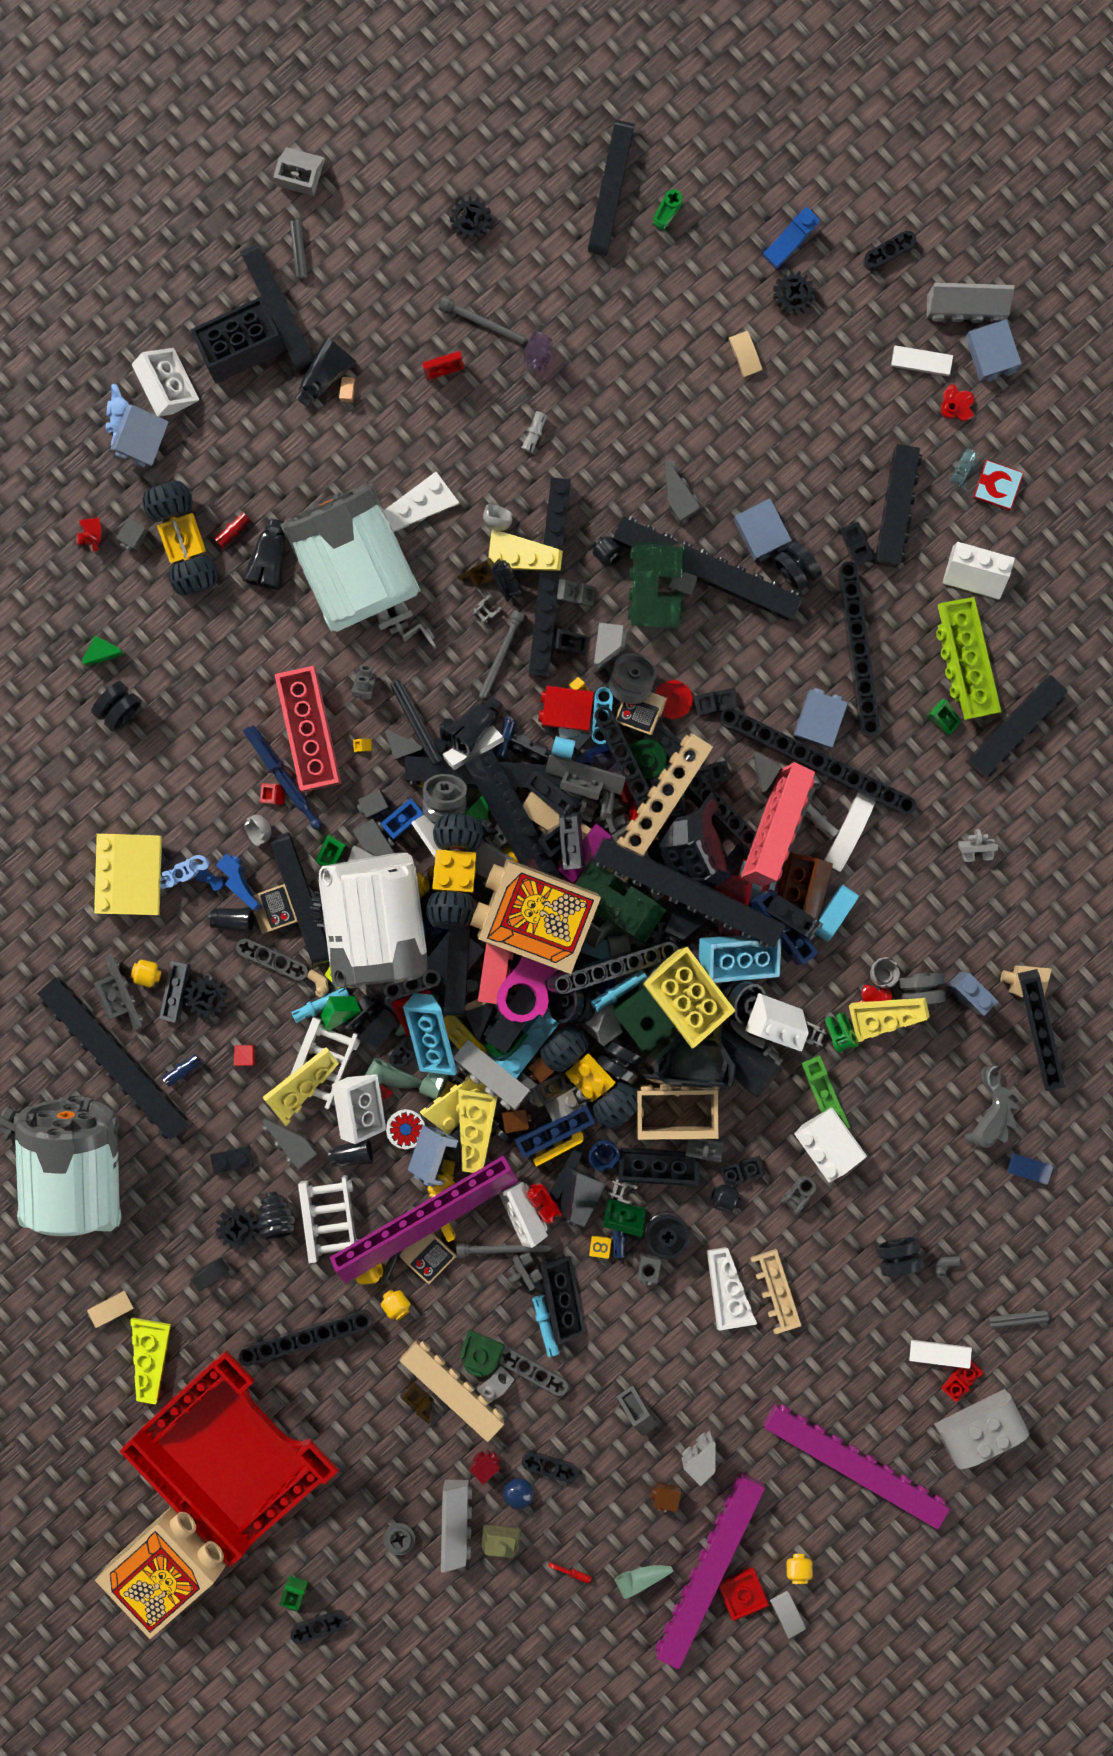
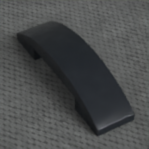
[650,760,731,795]

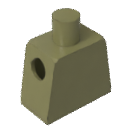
[481,1524,521,1558]

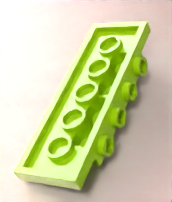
[936,597,1001,720]

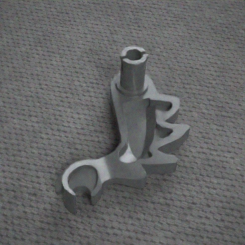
[965,1066,1019,1148]

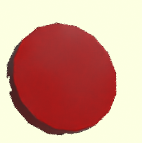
[655,680,693,720]

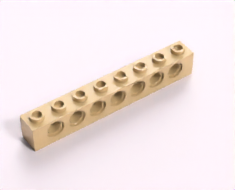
[606,733,713,882]

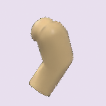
[306,969,329,997]

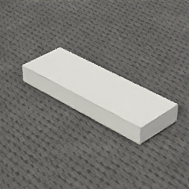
[891,346,953,376]
[443,725,504,770]
[909,1340,972,1369]

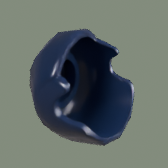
[589,1140,620,1172]
[502,1478,534,1510]

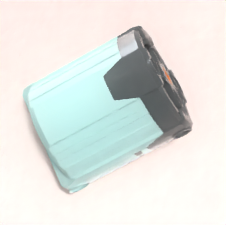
[280,483,421,632]
[13,1095,121,1236]

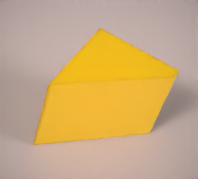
[569,677,590,691]
[353,739,372,752]
[441,1159,456,1175]

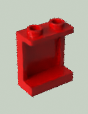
[538,686,594,734]

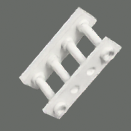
[291,1017,360,1109]
[298,1175,360,1263]

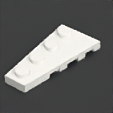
[384,472,460,532]
[707,1247,757,1331]

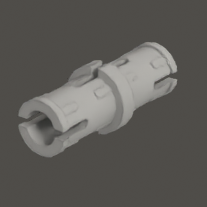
[521,411,548,453]
[805,804,839,840]

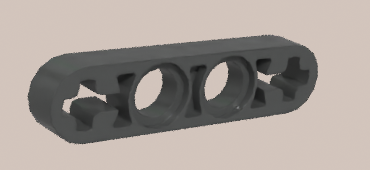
[236,938,309,980]
[500,1347,568,1396]

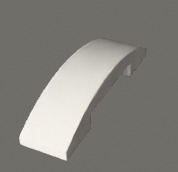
[824,793,876,872]

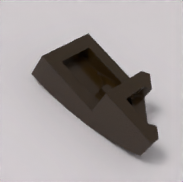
[457,558,495,587]
[400,1381,431,1424]

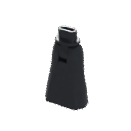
[295,337,357,407]
[242,518,285,590]
[440,698,503,756]

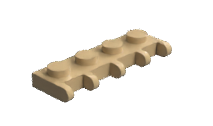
[750,1249,801,1334]

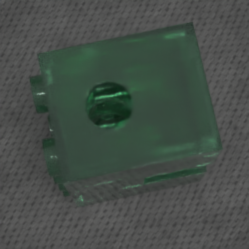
[628,541,685,628]
[575,861,666,944]
[612,986,675,1051]

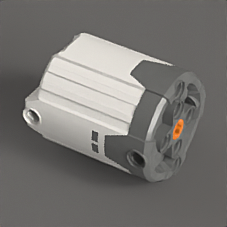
[319,853,429,988]

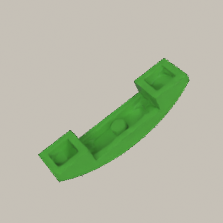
[801,1055,850,1129]

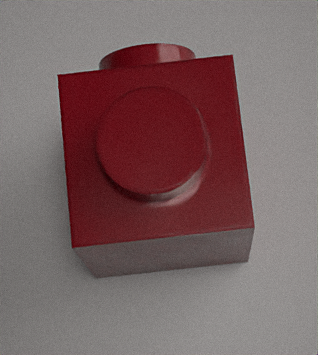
[469,1448,501,1485]

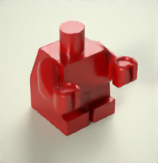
[76,517,101,552]

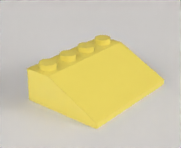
[94,834,162,915]
[643,947,735,1048]

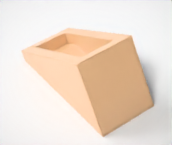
[339,377,354,403]

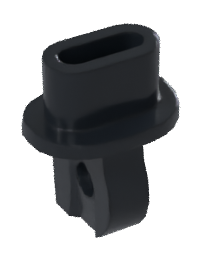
[490,1116,513,1144]

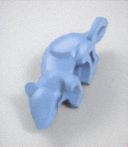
[106,384,130,446]
[160,855,210,889]

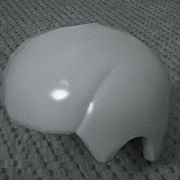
[483,504,513,531]
[244,815,272,846]
[870,957,900,989]

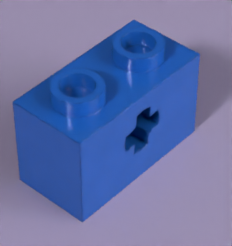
[380,798,424,840]

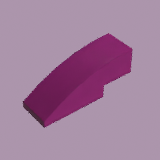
[558,824,612,883]

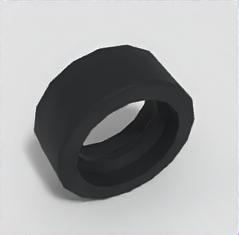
[190,1257,230,1292]

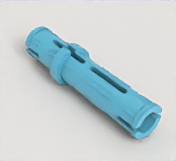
[591,970,647,1012]
[291,988,350,1023]
[532,1295,560,1357]

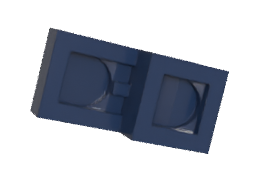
[1007,1153,1053,1185]

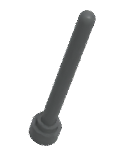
[438,295,527,345]
[479,610,528,700]
[456,1243,552,1259]

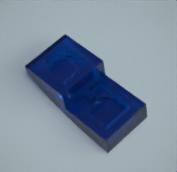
[574,743,611,765]

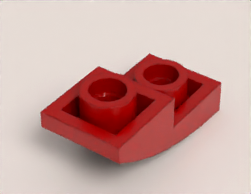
[941,1360,983,1403]

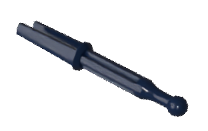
[243,725,322,830]

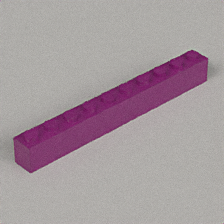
[330,1156,519,1284]
[763,1403,950,1530]
[655,1472,765,1669]

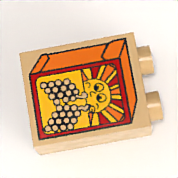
[470,859,601,974]
[95,1507,226,1639]

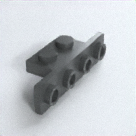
[546,755,626,800]
[93,954,143,1030]

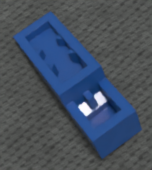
[762,206,820,269]
[216,853,263,912]

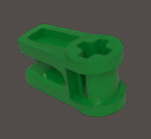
[653,189,682,231]
[825,1012,858,1053]

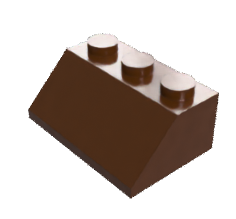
[778,853,833,920]

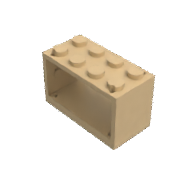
[636,1084,718,1140]

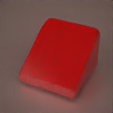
[620,782,635,803]
[260,783,285,805]

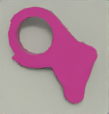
[497,956,558,1023]

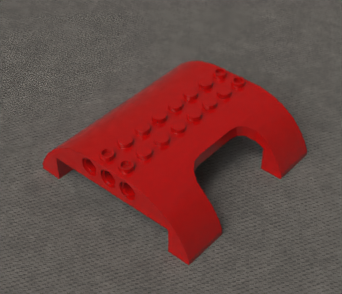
[119,1350,339,1568]

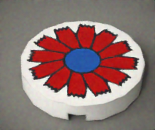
[386,1109,425,1149]

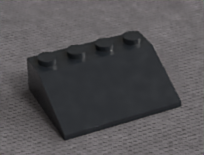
[190,297,287,384]

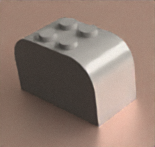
[934,1389,1029,1469]

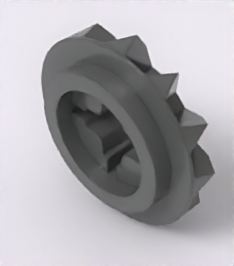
[383,1522,415,1555]

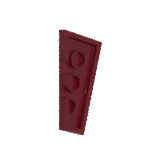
[715,874,753,937]

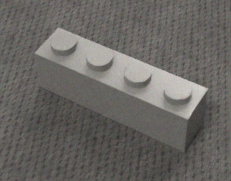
[453,1040,530,1111]

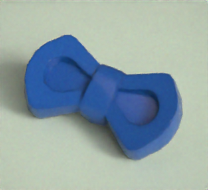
[196,869,224,892]

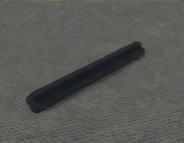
[390,680,442,766]

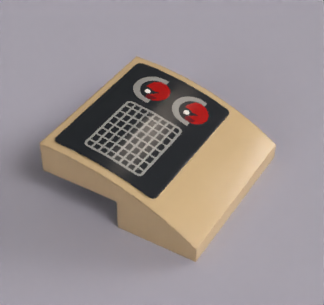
[615,692,667,735]
[254,884,298,934]
[399,1232,456,1284]

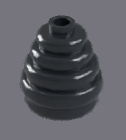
[256,1191,296,1240]

